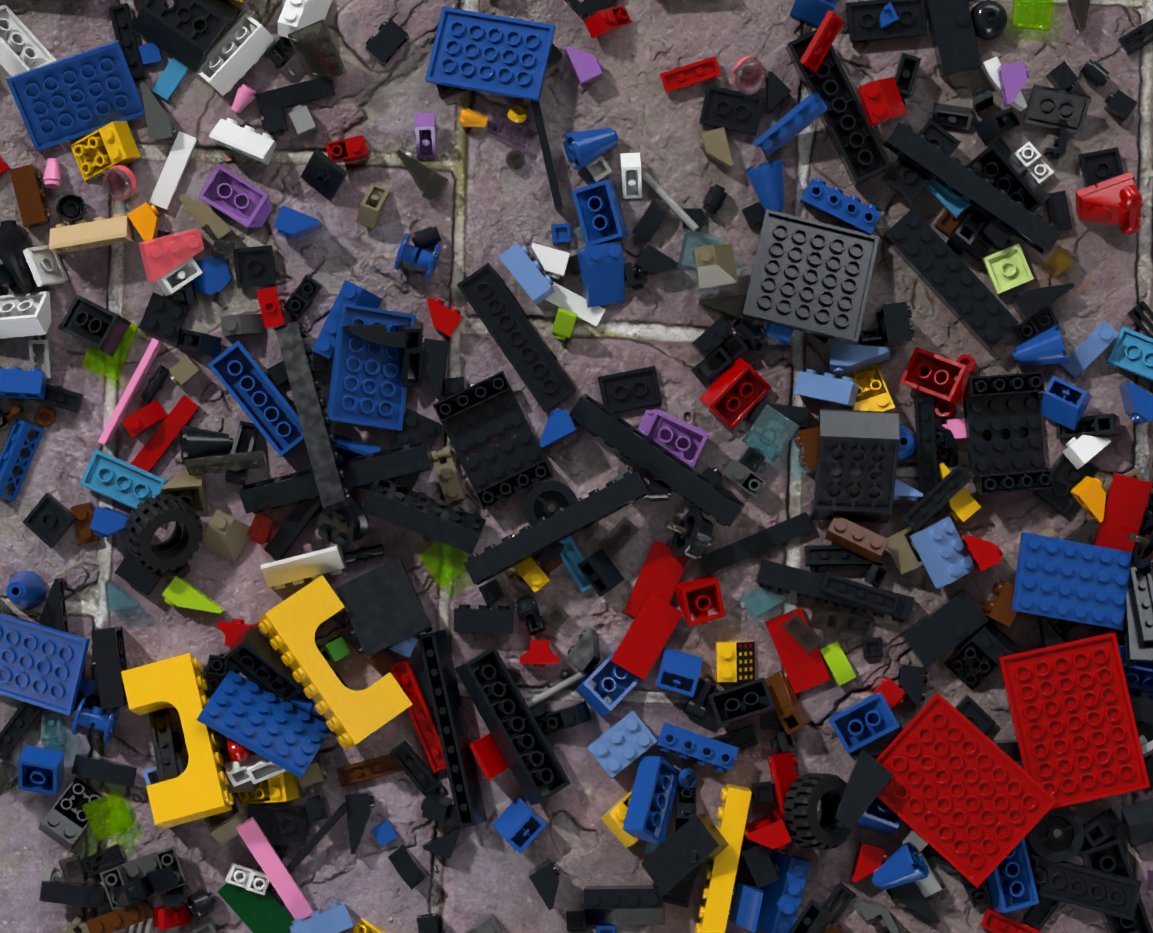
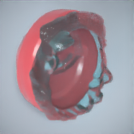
[733,56,768,95]
[102,165,137,201]

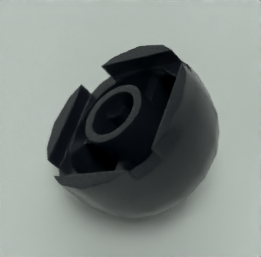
[970,0,1008,40]

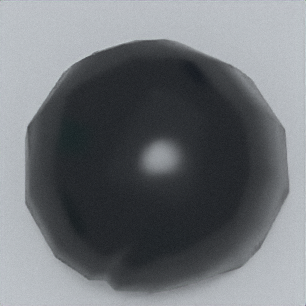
[56,194,87,223]

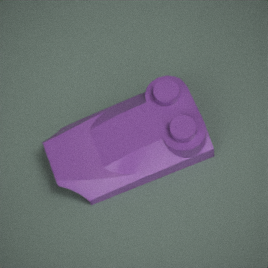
[198,164,273,228]
[638,409,710,468]

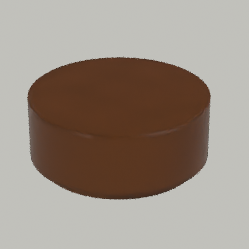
[35,407,56,427]

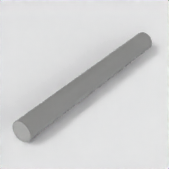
[642,172,699,232]
[526,671,590,709]

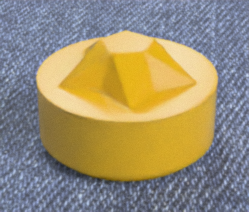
[507,105,528,123]

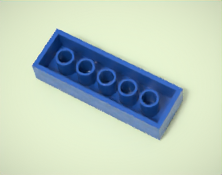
[208,341,305,457]

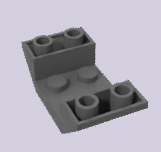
[100,846,187,910]
[853,896,899,933]

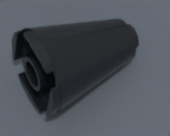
[180,426,233,465]

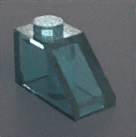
[739,587,786,619]
[41,709,67,752]

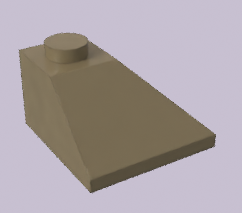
[693,244,738,289]
[162,470,208,514]
[201,509,254,562]
[205,793,245,845]

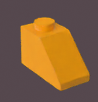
[127,202,160,241]
[1070,476,1106,523]

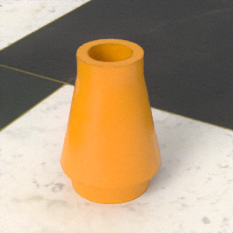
[458,108,488,128]

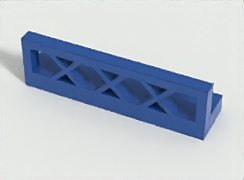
[752,93,830,158]
[0,418,45,501]

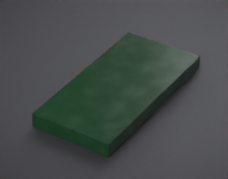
[217,865,295,933]

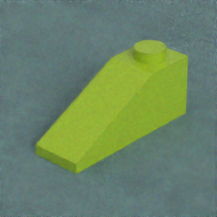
[162,576,225,614]

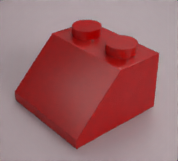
[857,77,907,127]
[959,535,1003,571]
[674,575,725,627]
[469,732,509,781]

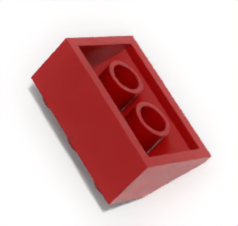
[699,357,771,430]
[767,751,800,817]
[744,811,792,850]

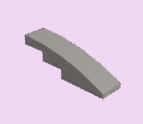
[28,324,52,378]

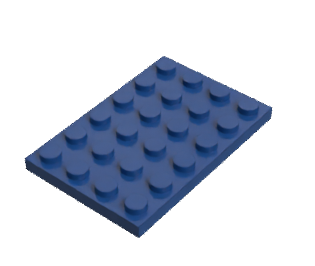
[425,7,556,102]
[6,40,145,152]
[327,303,416,431]
[1011,532,1132,630]
[0,612,90,716]
[197,670,330,779]

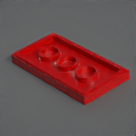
[1093,473,1153,552]
[624,540,689,616]
[610,593,683,680]
[765,607,831,694]

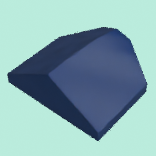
[192,254,232,295]

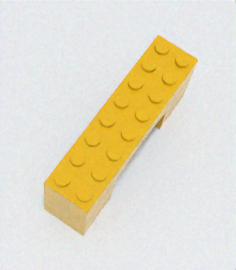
[258,575,412,750]
[121,653,234,829]

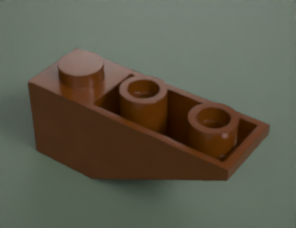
[765,670,810,735]

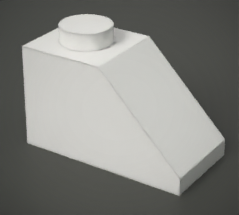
[620,152,642,199]
[531,243,570,279]
[156,257,203,296]
[1062,435,1111,470]

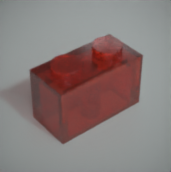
[247,513,279,545]

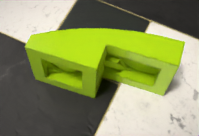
[820,641,857,687]

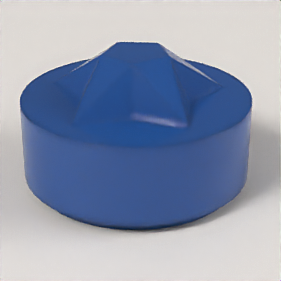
[678,768,698,788]

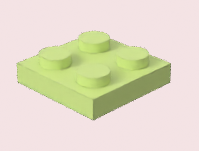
[982,243,1034,294]

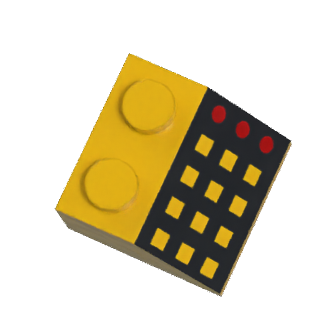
[715,641,755,682]

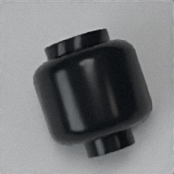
[185,889,216,919]

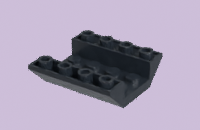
[133,0,241,73]

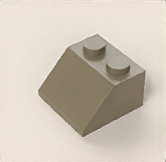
[887,525,925,574]

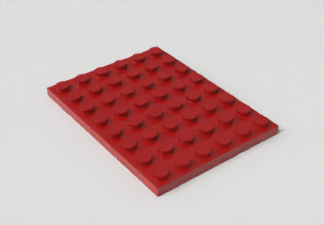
[998,632,1150,809]
[876,692,1058,888]

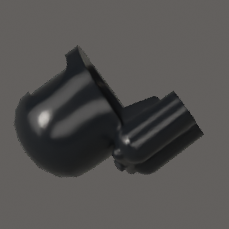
[515,595,546,636]

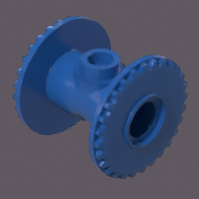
[394,233,441,281]
[72,697,120,744]

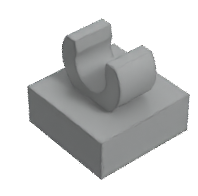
[585,155,612,183]
[1139,735,1153,758]
[40,866,64,888]

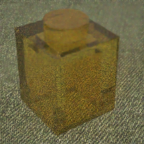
[1043,247,1074,277]

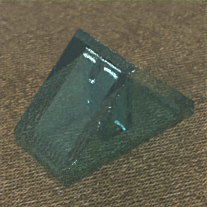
[105,580,141,611]

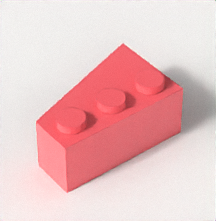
[138,228,204,282]

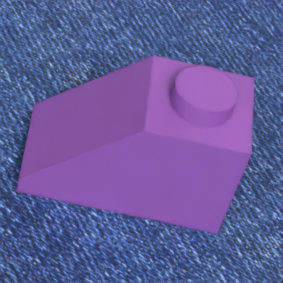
[565,46,604,86]
[997,62,1029,107]
[415,113,437,159]

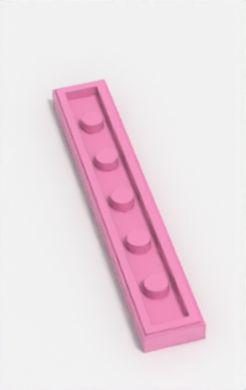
[98,338,162,445]
[236,817,314,920]

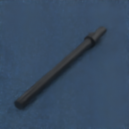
[268,803,350,892]

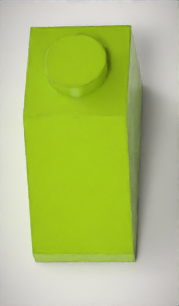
[551,308,578,341]

